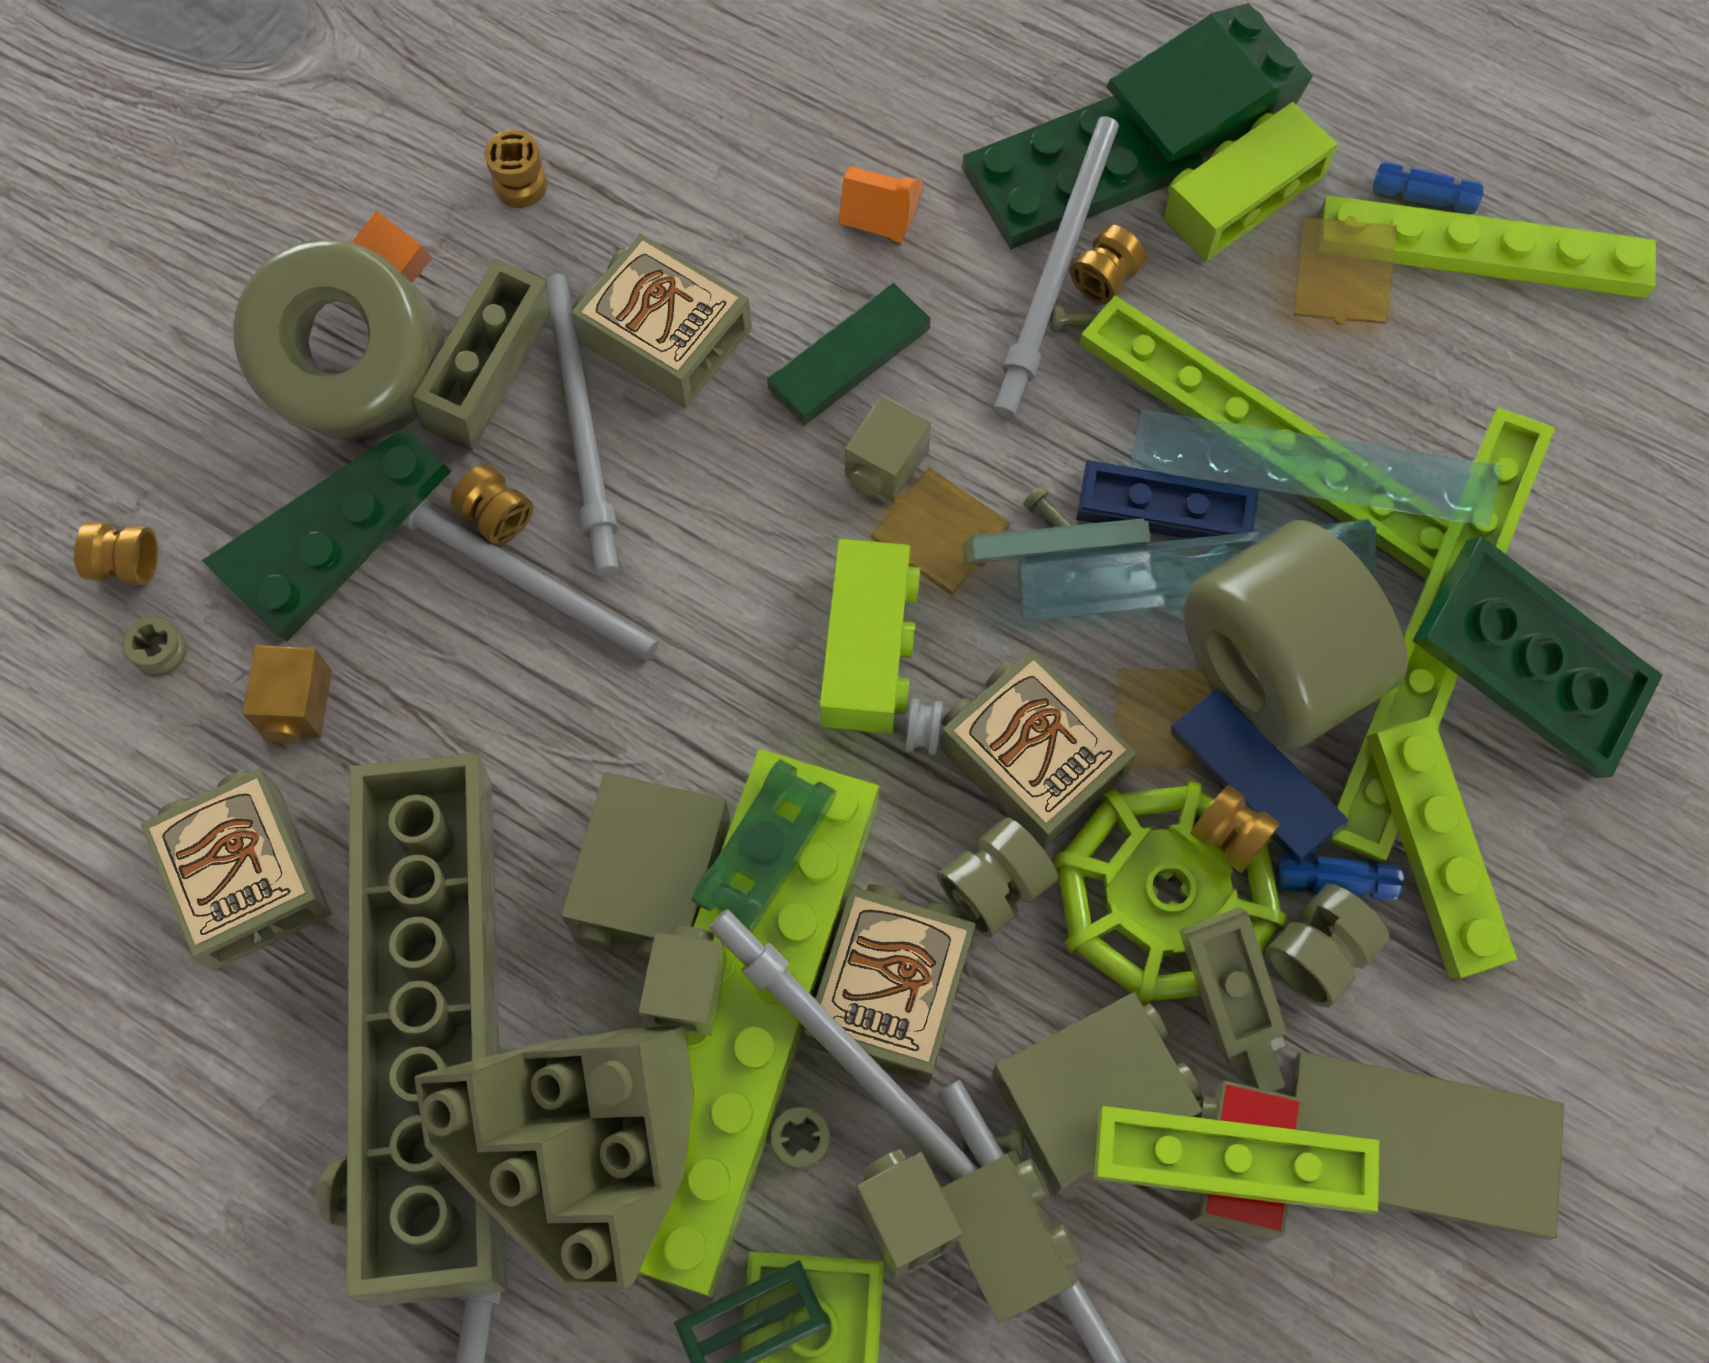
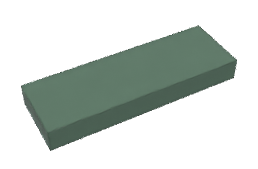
[962,518,1150,565]

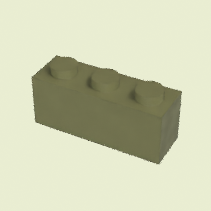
[412,258,551,451]
[857,1149,963,1281]

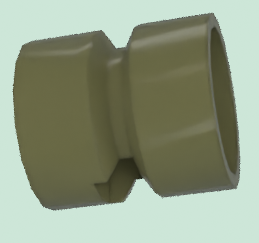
[937,818,1058,938]
[1265,884,1390,1008]

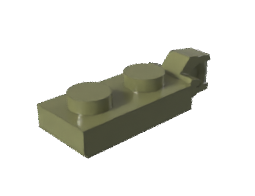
[1179,907,1288,1092]

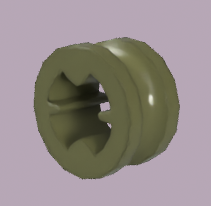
[123,616,187,676]
[771,1107,830,1171]

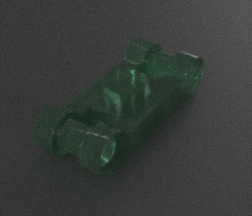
[692,759,837,933]

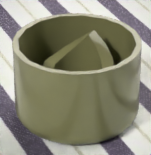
[233,240,444,441]
[1183,520,1408,749]

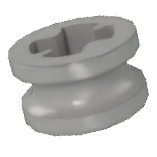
[905,698,943,755]

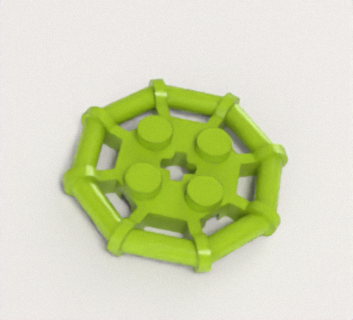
[1053,780,1287,1006]

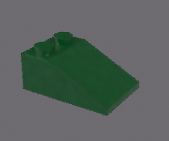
[1106,3,1313,162]

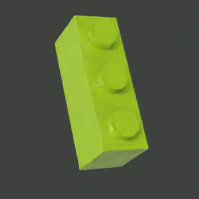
[1163,102,1338,262]
[820,539,920,734]

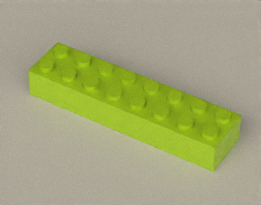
[639,748,879,1299]

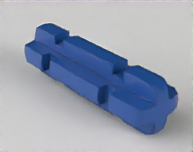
[1373,161,1484,215]
[1276,853,1404,901]

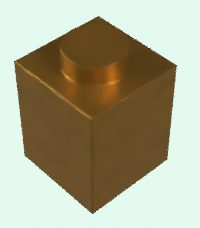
[242,645,332,744]

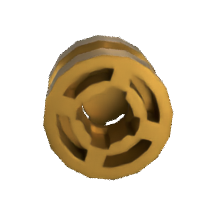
[484,130,548,208]
[1069,225,1147,304]
[450,463,534,546]
[74,521,158,586]
[1190,784,1281,873]

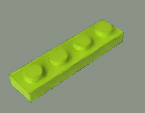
[1366,716,1517,979]
[1094,1106,1379,1214]

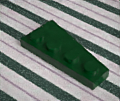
[202,427,451,641]

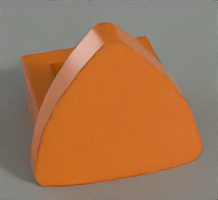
[838,166,924,243]

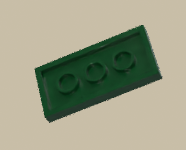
[962,96,1204,250]
[1413,536,1663,778]

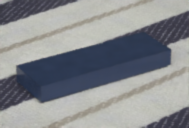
[1076,460,1259,549]
[1171,689,1348,866]

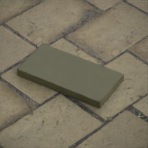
[1291,1051,1565,1240]

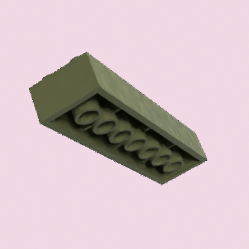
[346,753,507,1308]

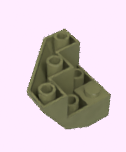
[414,1025,694,1289]

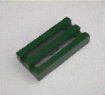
[674,1260,829,1363]

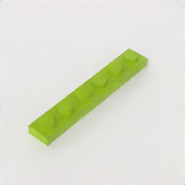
[1317,195,1656,298]

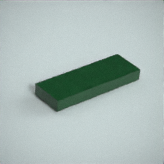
[767,283,931,426]

